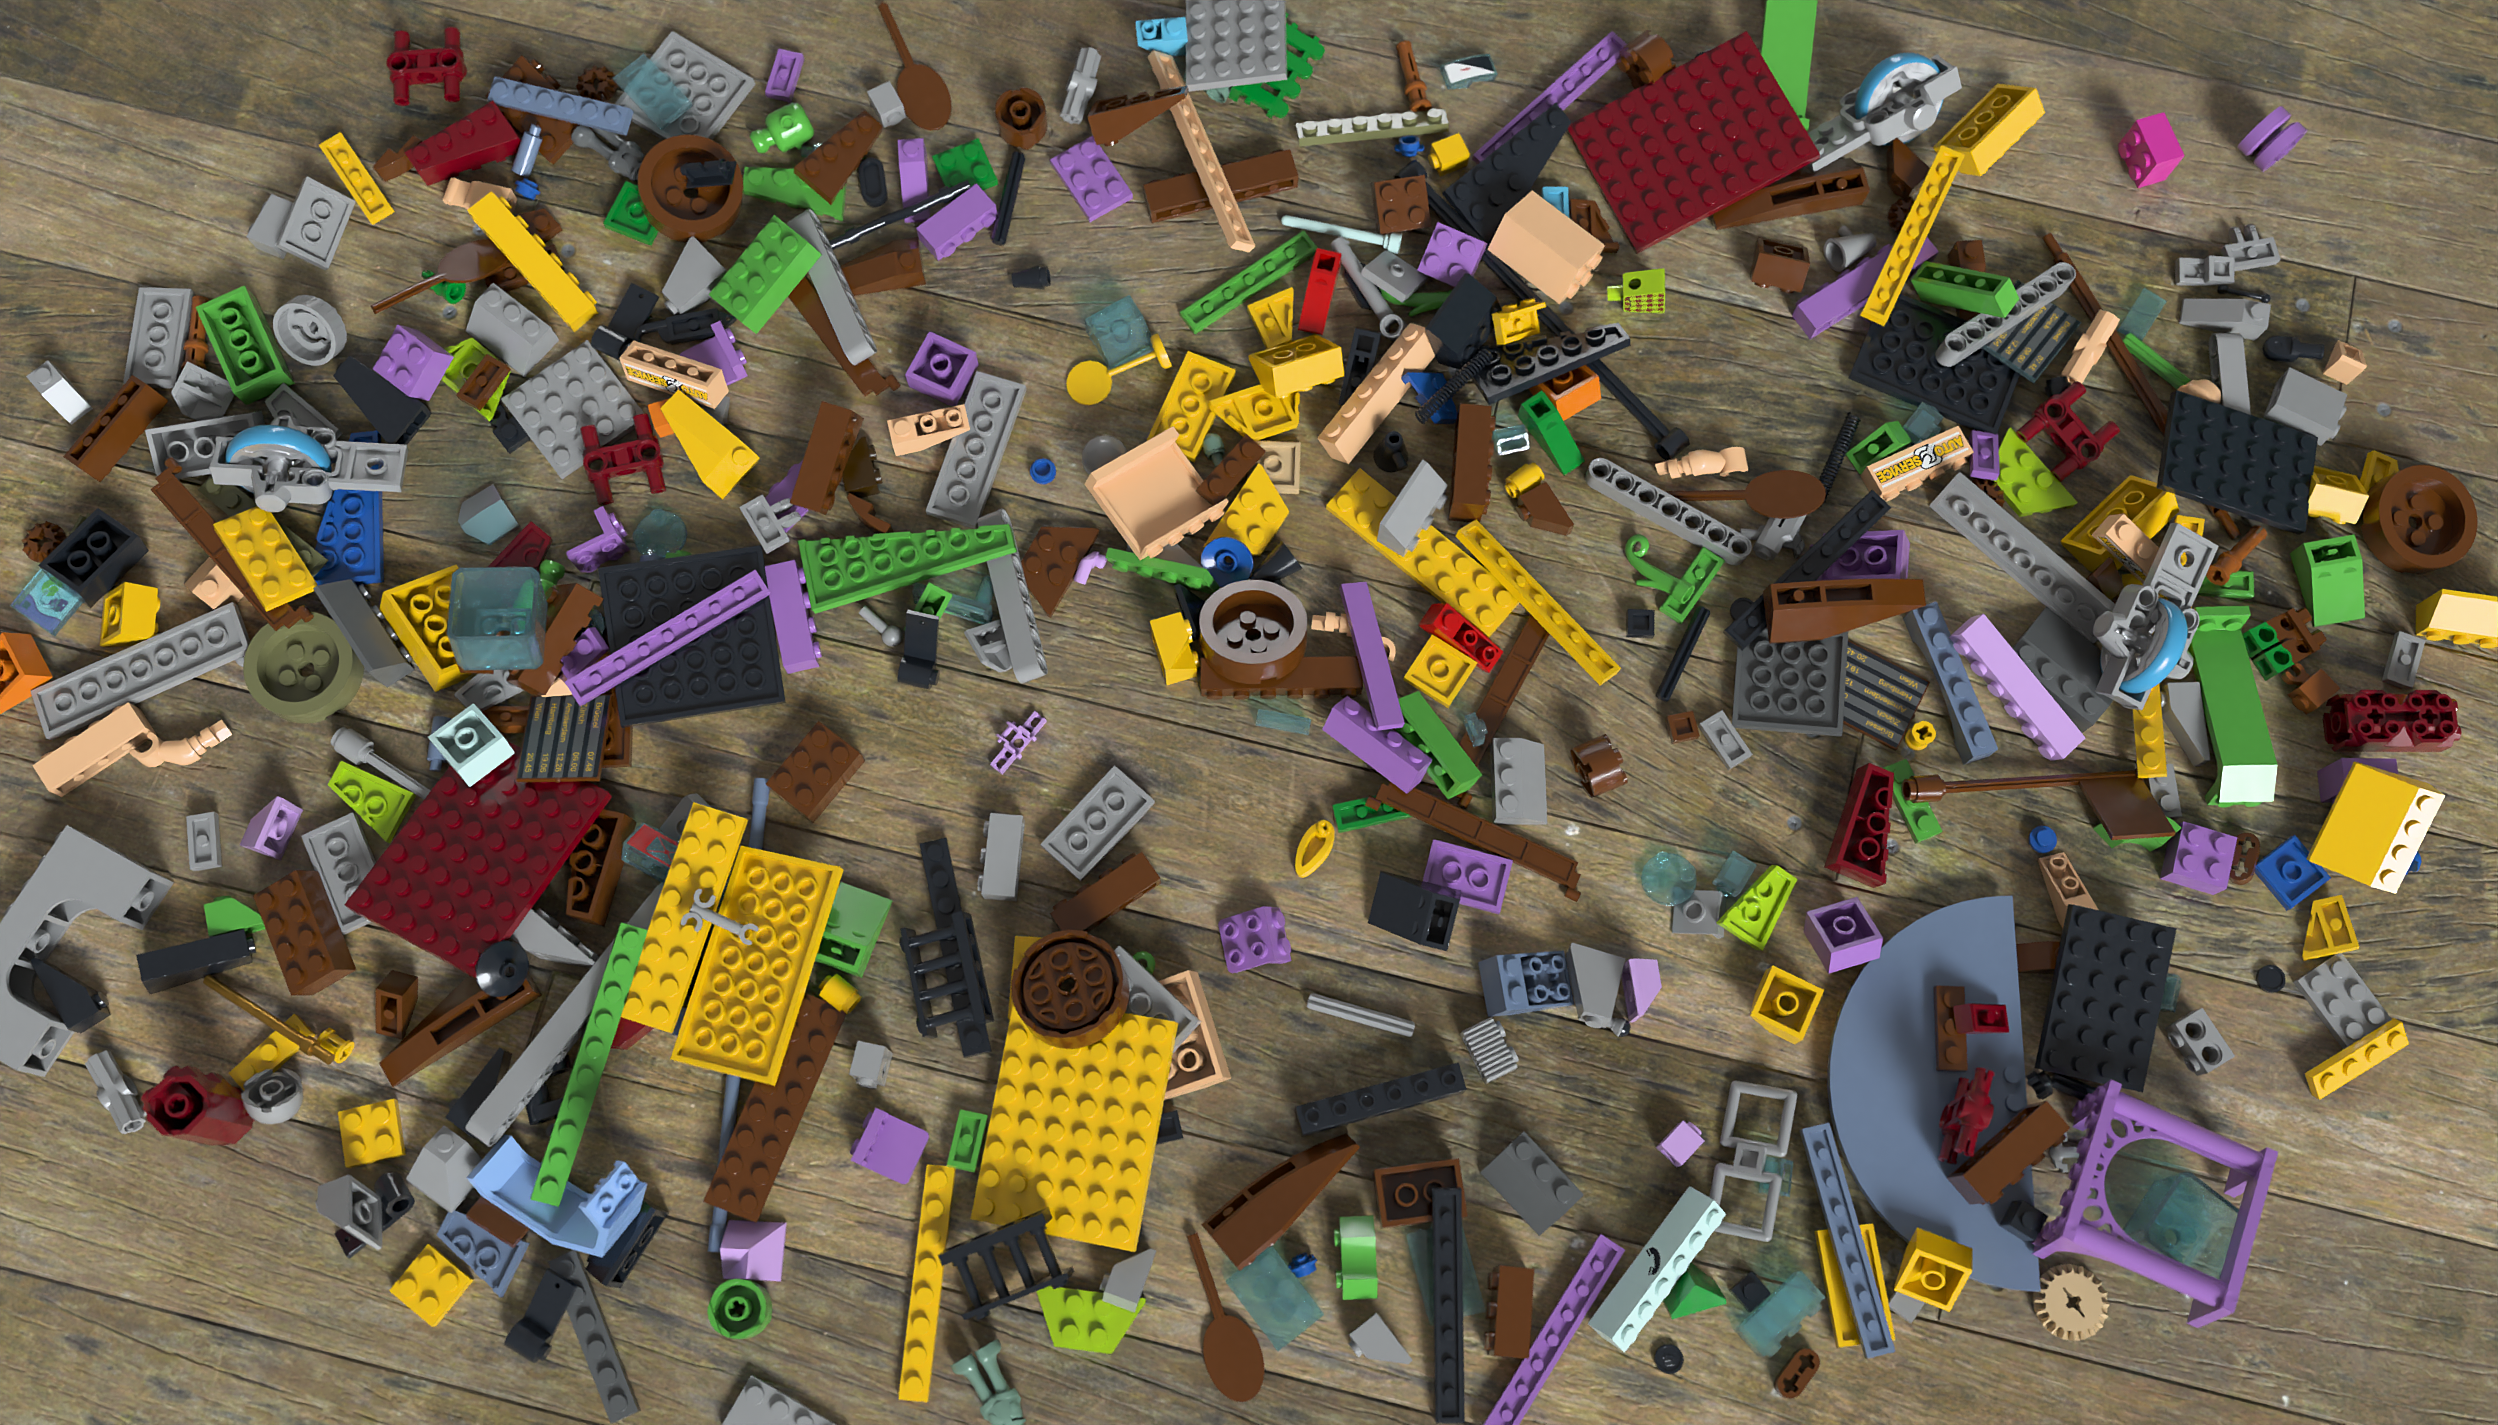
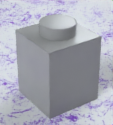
[867,81,906,128]

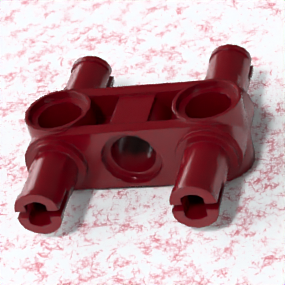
[386,27,467,106]
[2016,381,2120,482]
[580,414,666,506]
[1938,1067,1995,1165]

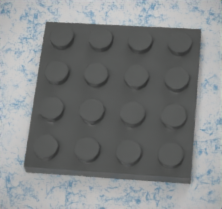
[1732,628,1848,736]

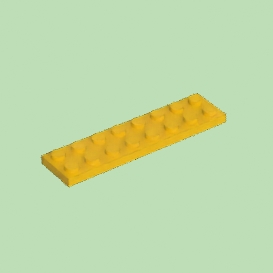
[1326,468,1519,639]
[621,802,748,1033]

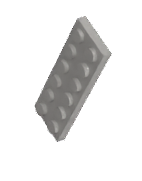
[926,371,1027,529]

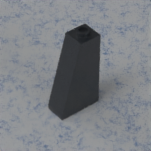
[333,356,432,445]
[136,930,256,994]

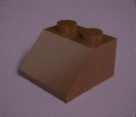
[1750,237,1810,293]

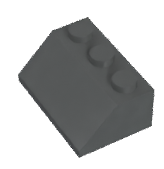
[1480,1131,1584,1236]

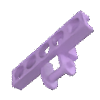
[990,711,1047,775]

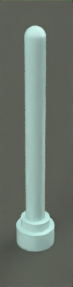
[1281,215,1402,254]

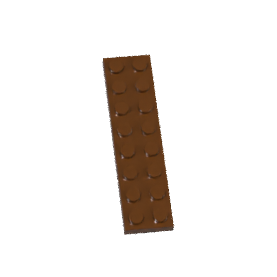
[703,993,847,1223]

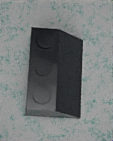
[1425,273,1502,371]
[585,1197,669,1288]

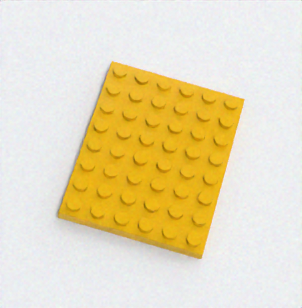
[971,1004,1178,1252]

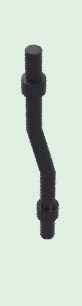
[829,180,971,250]

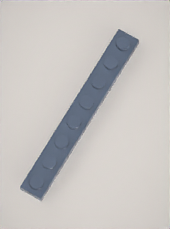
[1800,1123,1896,1358]

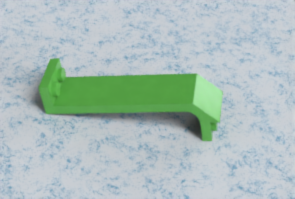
[1760,0,1818,131]
[2188,606,2277,808]

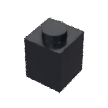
[1999,1200,2049,1241]

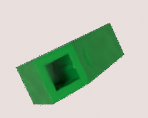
[1518,391,1585,476]

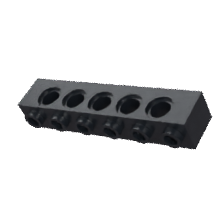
[1295,1062,1467,1137]

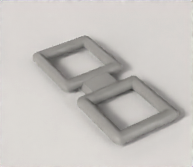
[1709,1080,1797,1242]

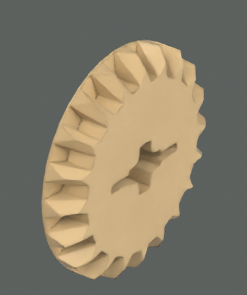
[2033,1264,2110,1341]

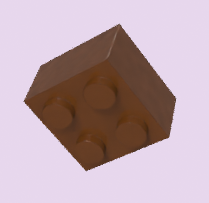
[1370,175,1431,234]

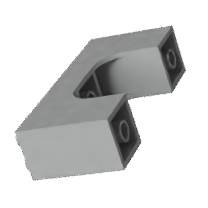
[0,825,174,1077]

